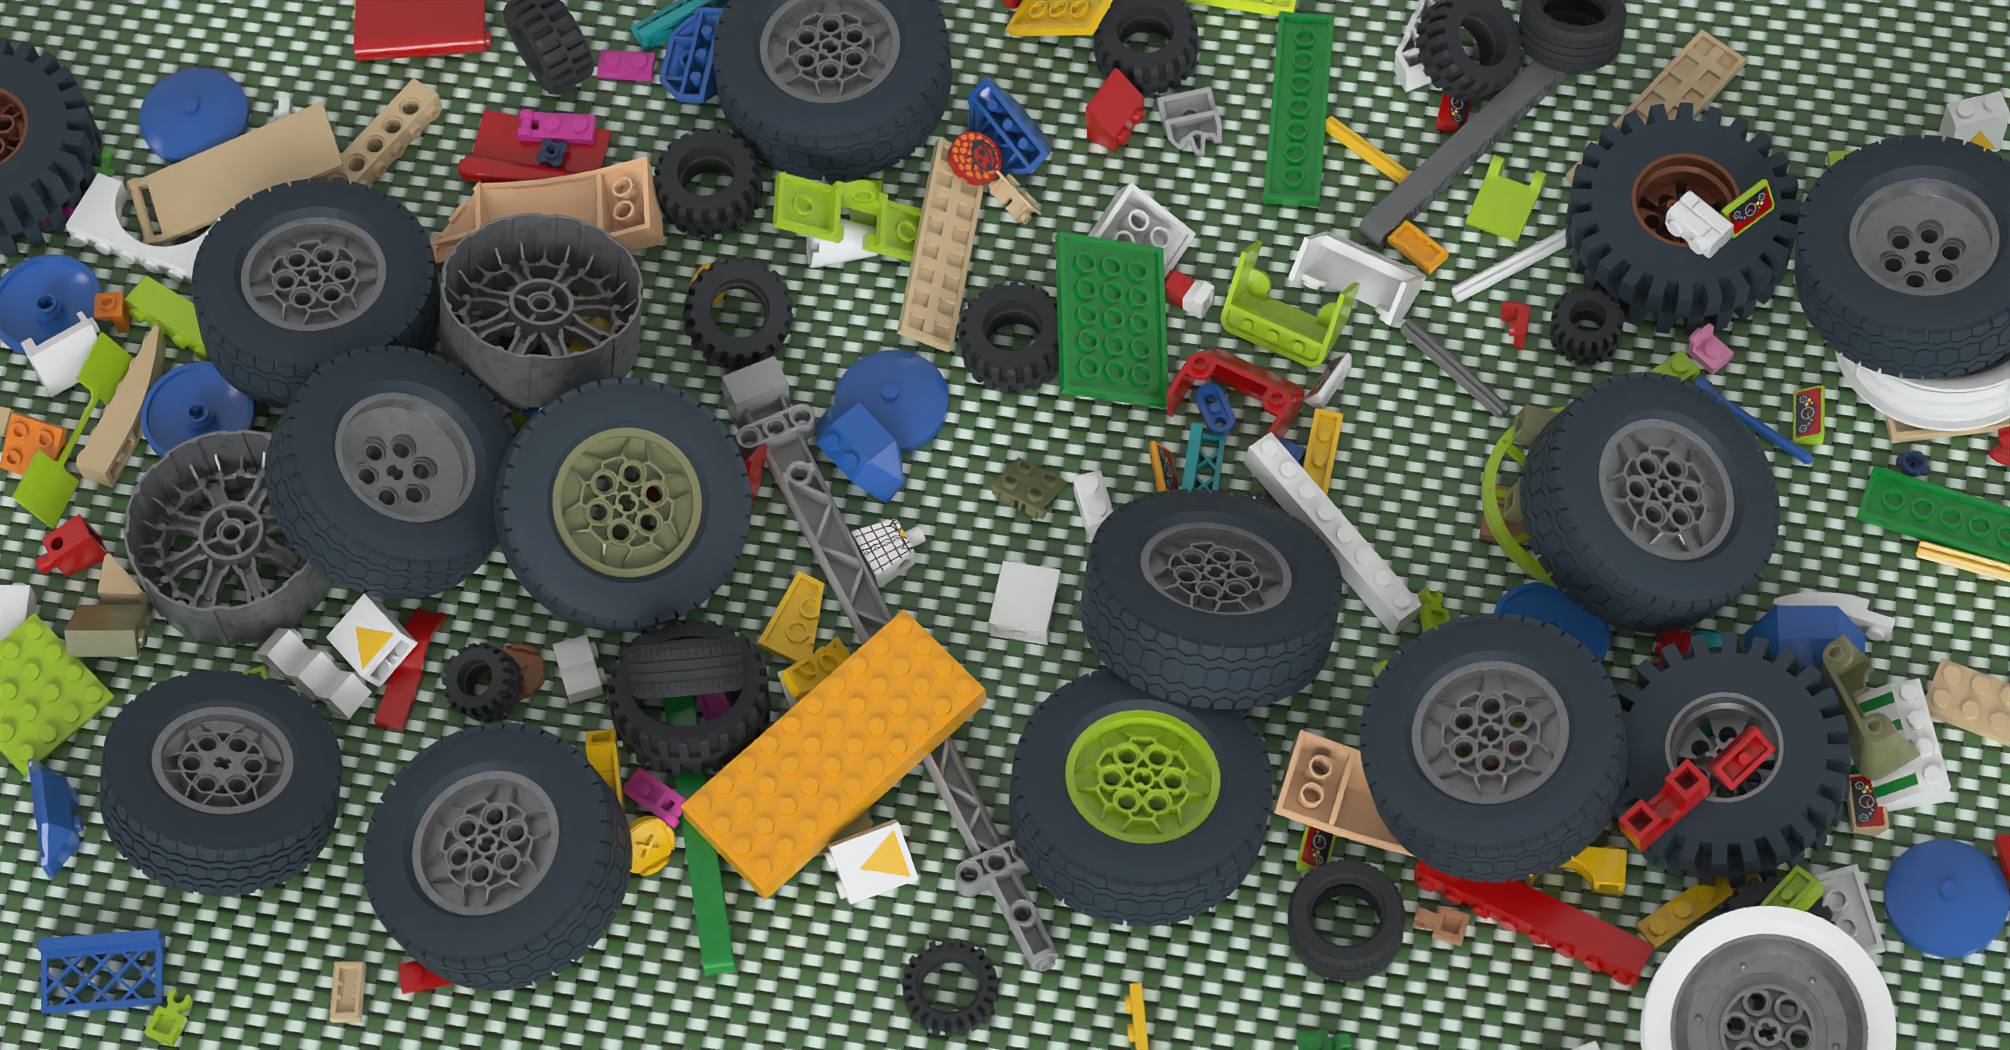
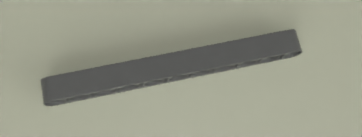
[1358,61,1571,248]

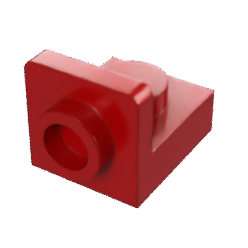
[1500,301,1530,349]

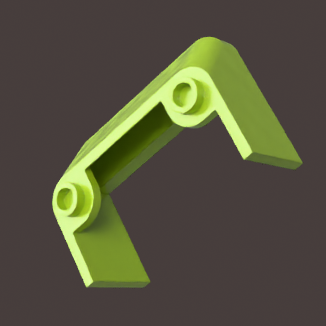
[1221,240,1360,367]

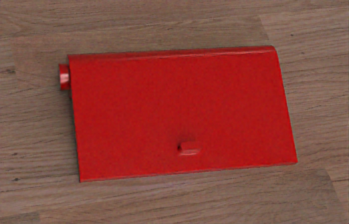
[354,0,493,61]
[458,110,612,183]

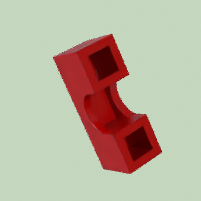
[1618,758,1711,852]

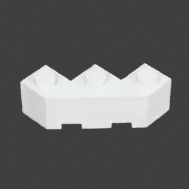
[1394,0,1441,92]
[255,628,372,719]

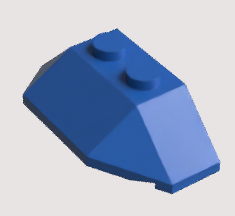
[659,7,724,103]
[968,76,1050,176]
[814,402,905,504]
[1744,605,1866,668]
[27,758,83,877]

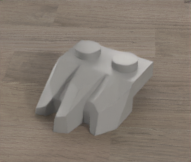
[1156,86,1222,157]

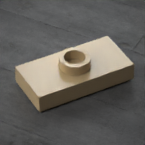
[329,961,366,1023]

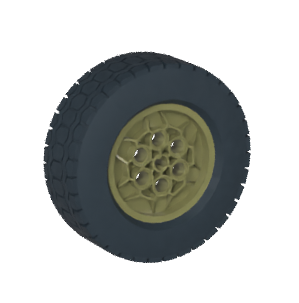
[494,377,751,632]

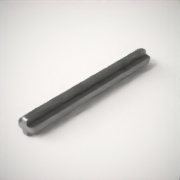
[1400,319,1509,419]

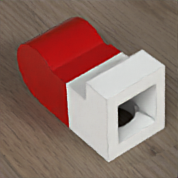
[1164,269,1215,319]

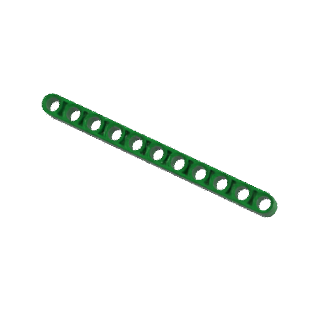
[663,695,736,977]

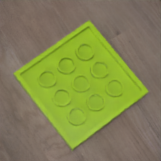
[0,612,115,777]

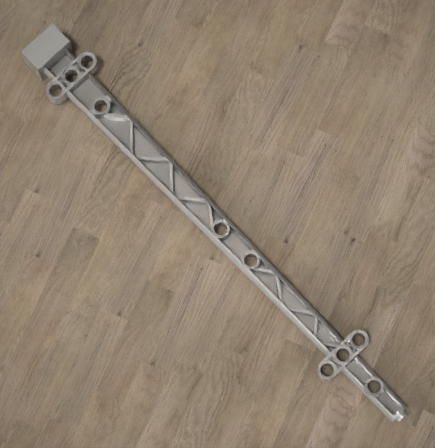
[722,356,1059,972]

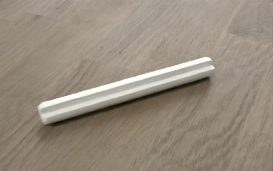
[1451,228,1566,302]

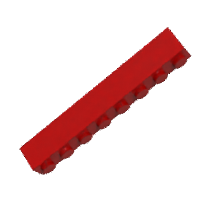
[1413,860,1654,987]

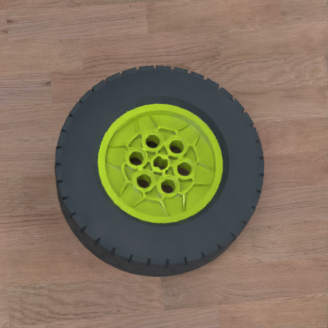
[1009,668,1272,927]

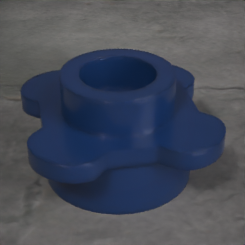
[536,138,568,167]
[1895,450,1930,478]

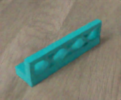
[629,0,729,52]
[1181,422,1226,493]

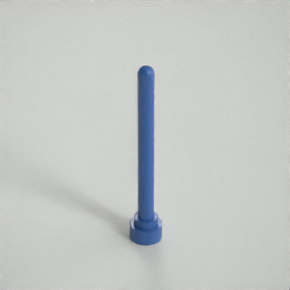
[1695,376,1813,464]

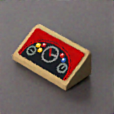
[1847,774,1889,836]

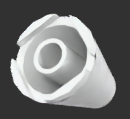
[806,218,878,268]

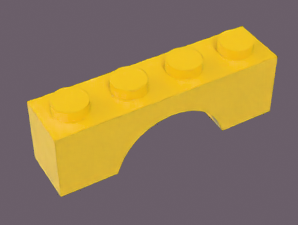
[1518,845,1627,896]

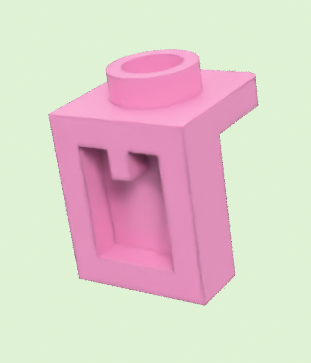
[1687,323,1734,375]

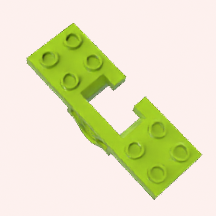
[773,172,922,262]

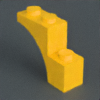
[585,728,625,812]

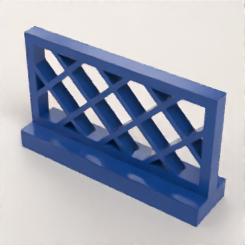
[38,929,166,1014]

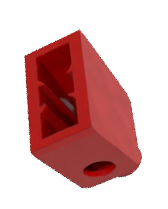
[34,514,108,576]

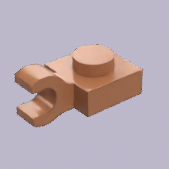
[1413,906,1470,946]

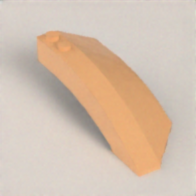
[430,156,664,268]
[1274,729,1413,856]

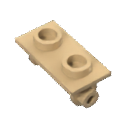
[988,170,1042,224]

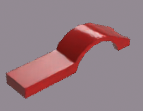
[374,607,447,732]

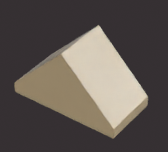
[97,553,149,604]

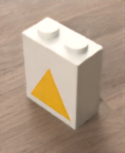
[1938,91,2010,152]
[326,593,418,687]
[825,819,919,905]

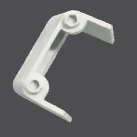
[1288,232,1426,325]

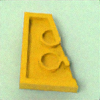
[757,570,824,664]
[780,636,851,700]

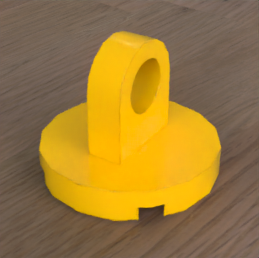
[629,816,676,876]

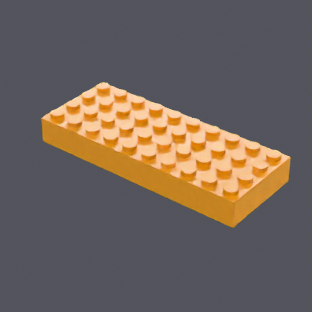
[681,609,987,901]

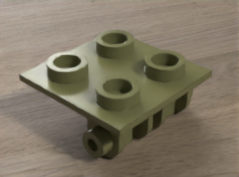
[990,457,1068,519]

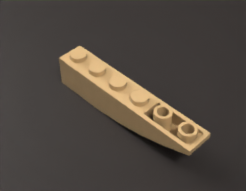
[75,325,167,488]

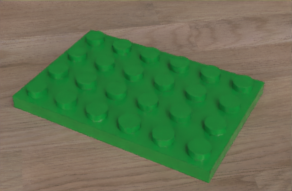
[1055,231,1169,408]

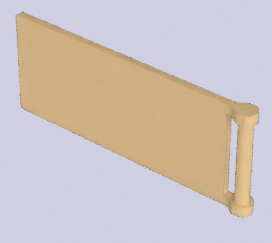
[125,102,344,246]

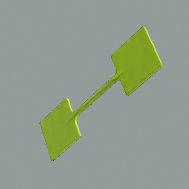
[12,332,134,529]

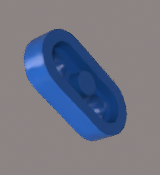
[1196,383,1235,436]

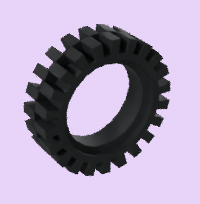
[902,938,999,1037]

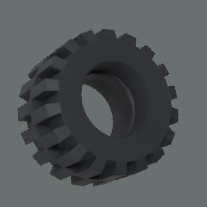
[1549,287,1624,366]
[442,642,524,723]

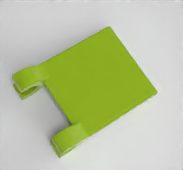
[1465,155,1547,243]

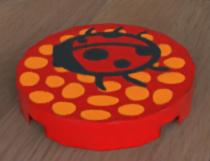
[948,132,1002,186]

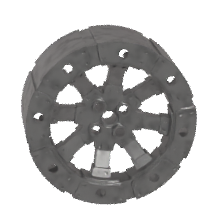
[439,213,643,410]
[124,430,334,645]

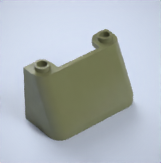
[1821,634,1921,780]

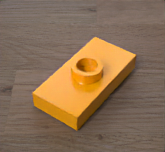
[1387,219,1449,275]

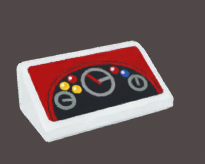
[1304,353,1352,409]

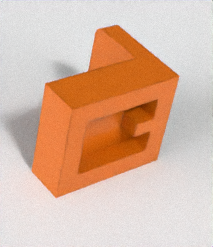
[94,291,130,333]

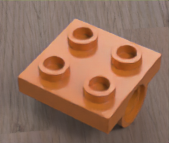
[0,412,68,475]

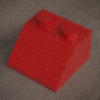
[1085,68,1146,153]

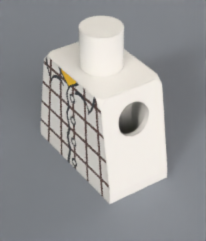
[851,519,926,588]

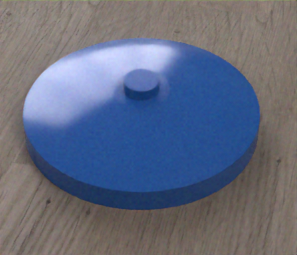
[139,68,250,164]
[0,254,103,355]
[834,350,949,454]
[141,361,256,458]
[1494,582,1611,664]
[1883,839,2010,958]

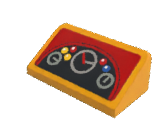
[1149,441,1180,494]

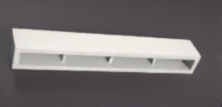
[1244,432,1422,635]

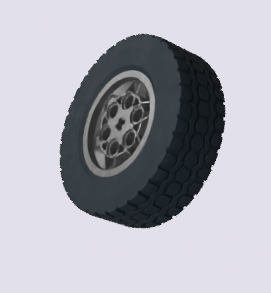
[100,670,342,896]

